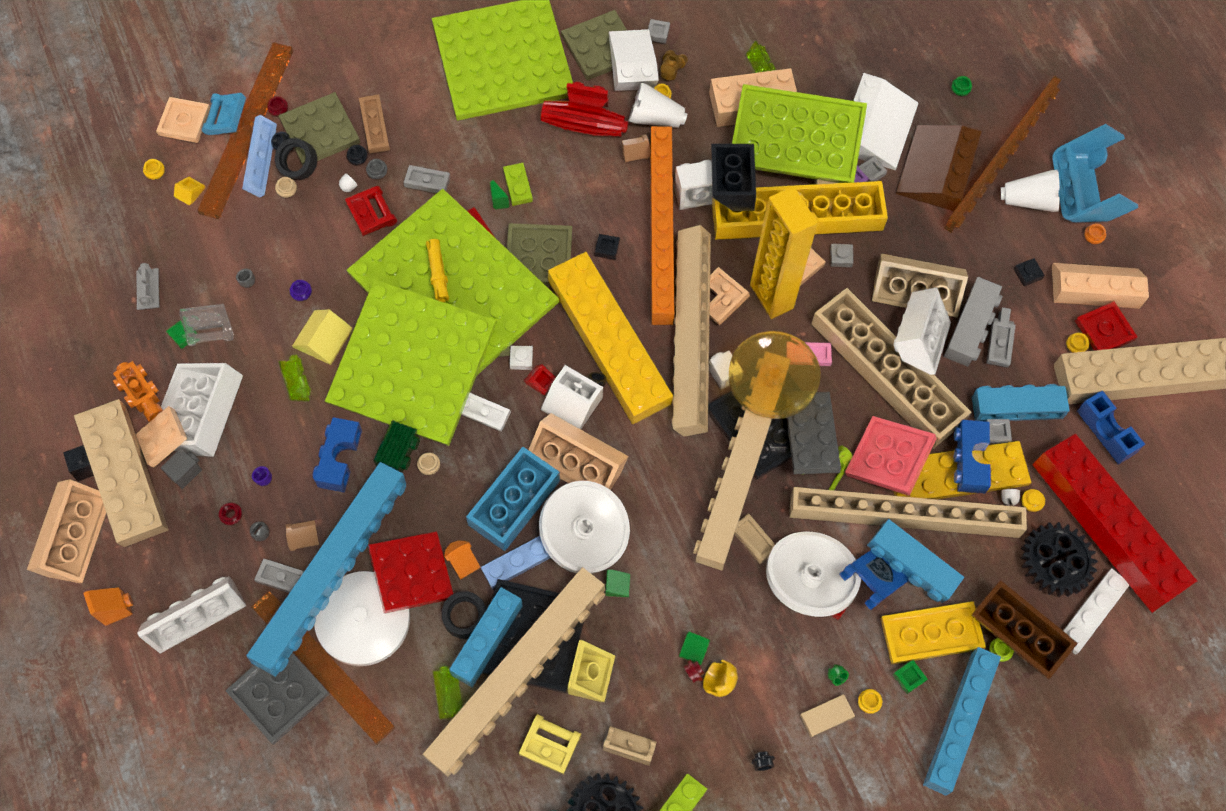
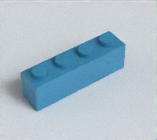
[972,384,1070,421]
[867,519,964,603]
[449,587,523,688]

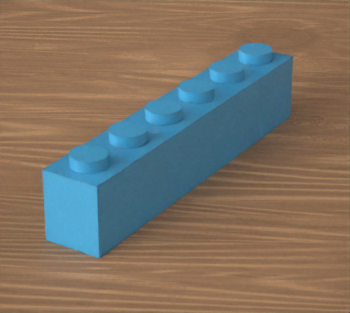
[923,647,1001,796]

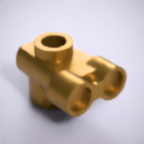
[660,50,688,80]

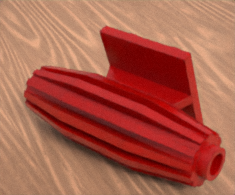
[541,82,629,137]

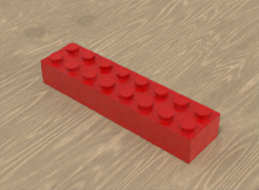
[1032,433,1197,613]

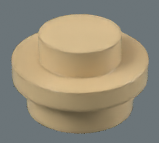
[275,177,297,198]
[417,453,440,475]

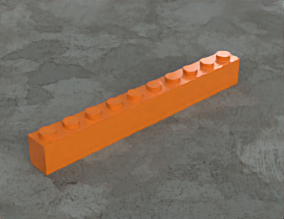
[650,126,674,325]

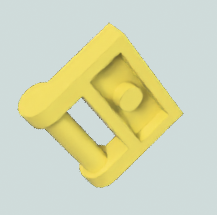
[519,714,582,775]

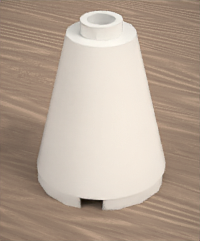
[629,83,687,128]
[1001,170,1059,212]

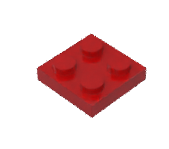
[1075,301,1138,351]

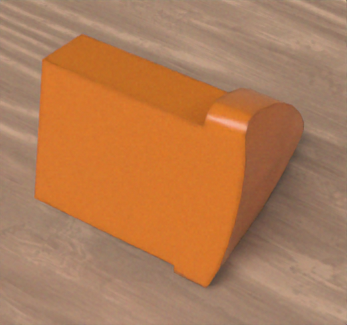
[444,541,481,580]

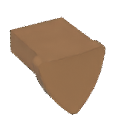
[622,134,651,162]
[285,520,319,551]

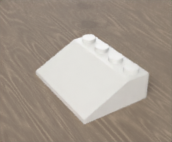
[854,73,918,170]
[161,363,243,457]
[137,576,246,653]

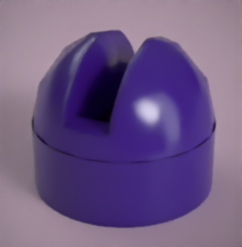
[252,466,272,486]

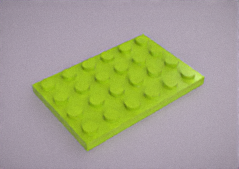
[732,84,867,183]

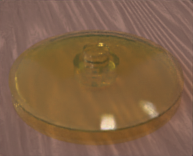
[728,331,821,419]

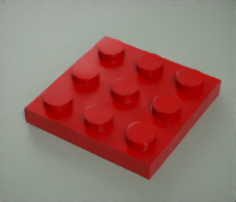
[368,531,453,614]

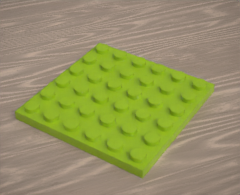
[432,0,573,121]
[325,279,497,446]

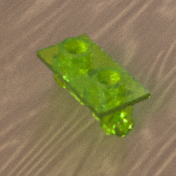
[746,41,776,73]
[279,355,311,401]
[433,666,463,719]

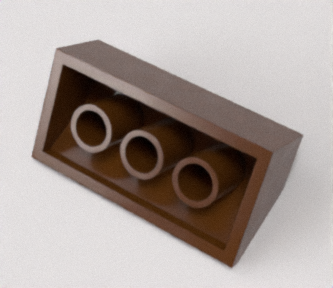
[971,580,1078,680]

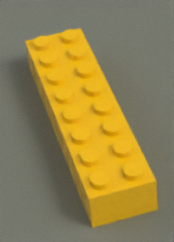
[712,181,888,240]
[750,186,818,319]
[548,252,673,425]

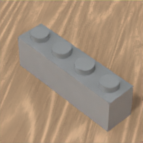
[943,277,1003,367]

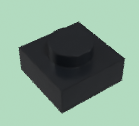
[595,234,620,260]
[1014,258,1045,286]

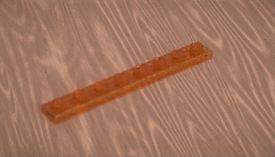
[251,591,395,745]

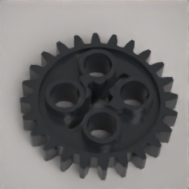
[1020,522,1098,597]
[566,773,644,811]

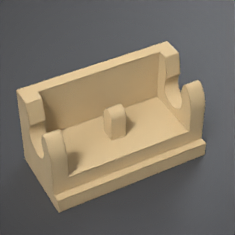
[603,727,657,766]

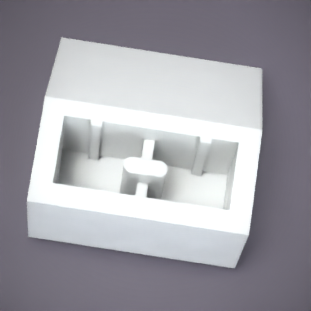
[541,365,603,429]

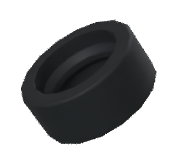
[275,138,318,180]
[442,591,486,639]

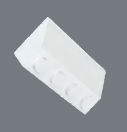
[894,287,951,375]

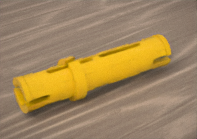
[426,239,449,302]

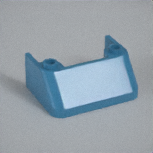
[1052,124,1138,222]

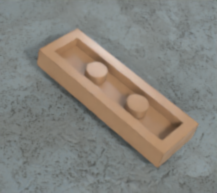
[359,94,390,154]

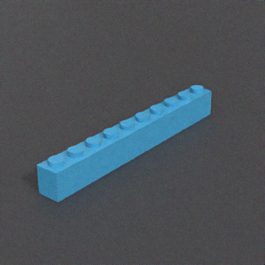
[246,462,406,677]

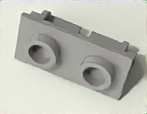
[136,263,159,310]

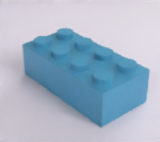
[466,447,560,552]

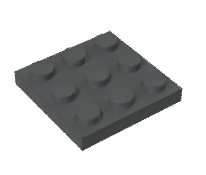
[226,653,330,745]

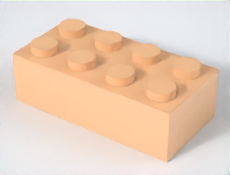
[709,68,797,127]

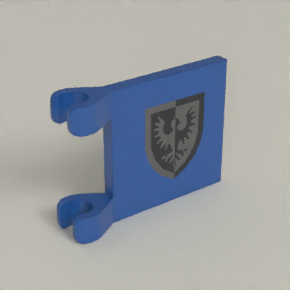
[839,550,909,610]

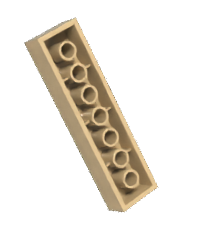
[812,288,972,449]
[1054,338,1226,404]

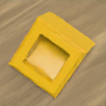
[174,177,205,205]

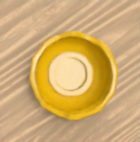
[703,660,738,697]

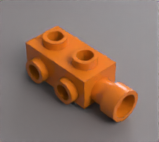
[113,361,163,422]

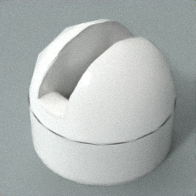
[339,174,358,192]
[1001,489,1020,506]

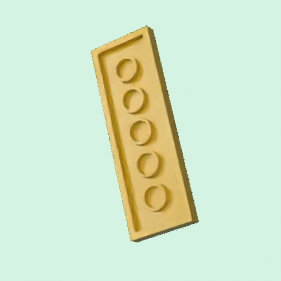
[894,441,1032,500]

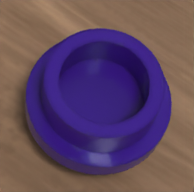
[290,280,312,301]

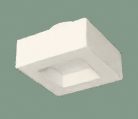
[510,346,533,370]

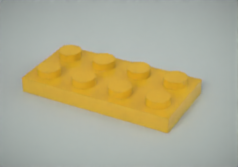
[880,601,986,665]

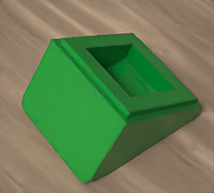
[490,180,510,210]
[606,569,630,597]
[679,632,710,665]

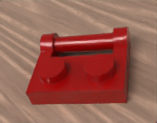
[345,186,397,236]

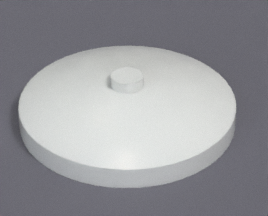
[539,481,630,574]
[766,532,861,617]
[314,571,410,666]

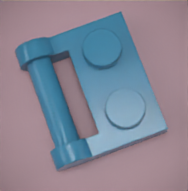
[201,93,246,135]

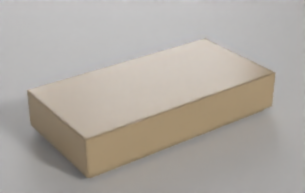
[734,514,775,564]
[800,694,855,737]

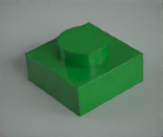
[166,318,199,349]
[893,660,928,694]

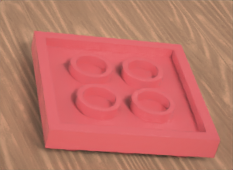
[845,416,937,496]

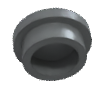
[366,159,387,179]

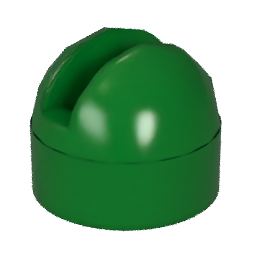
[827,664,849,686]

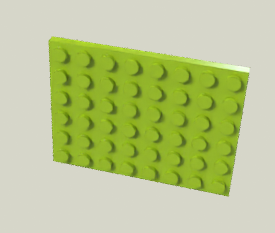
[347,188,560,375]

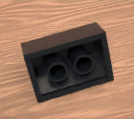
[711,144,756,211]

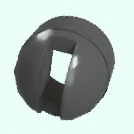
[236,269,255,288]
[250,521,270,541]

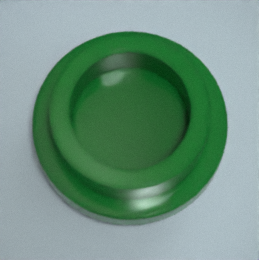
[951,76,972,96]

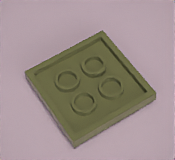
[561,10,627,81]
[278,92,360,165]
[507,223,572,286]

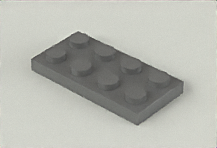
[784,392,841,474]

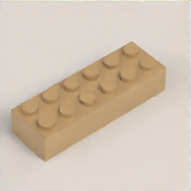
[74,399,169,547]

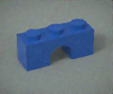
[1077,390,1145,465]
[313,417,362,493]
[954,420,991,494]

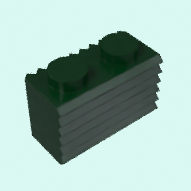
[373,420,420,473]

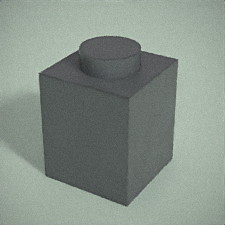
[161,448,202,489]

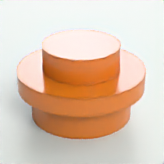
[1084,223,1106,244]

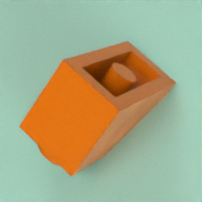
[83,587,133,626]

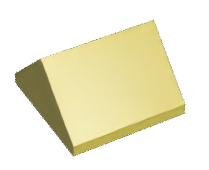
[292,309,353,365]
[568,640,615,702]

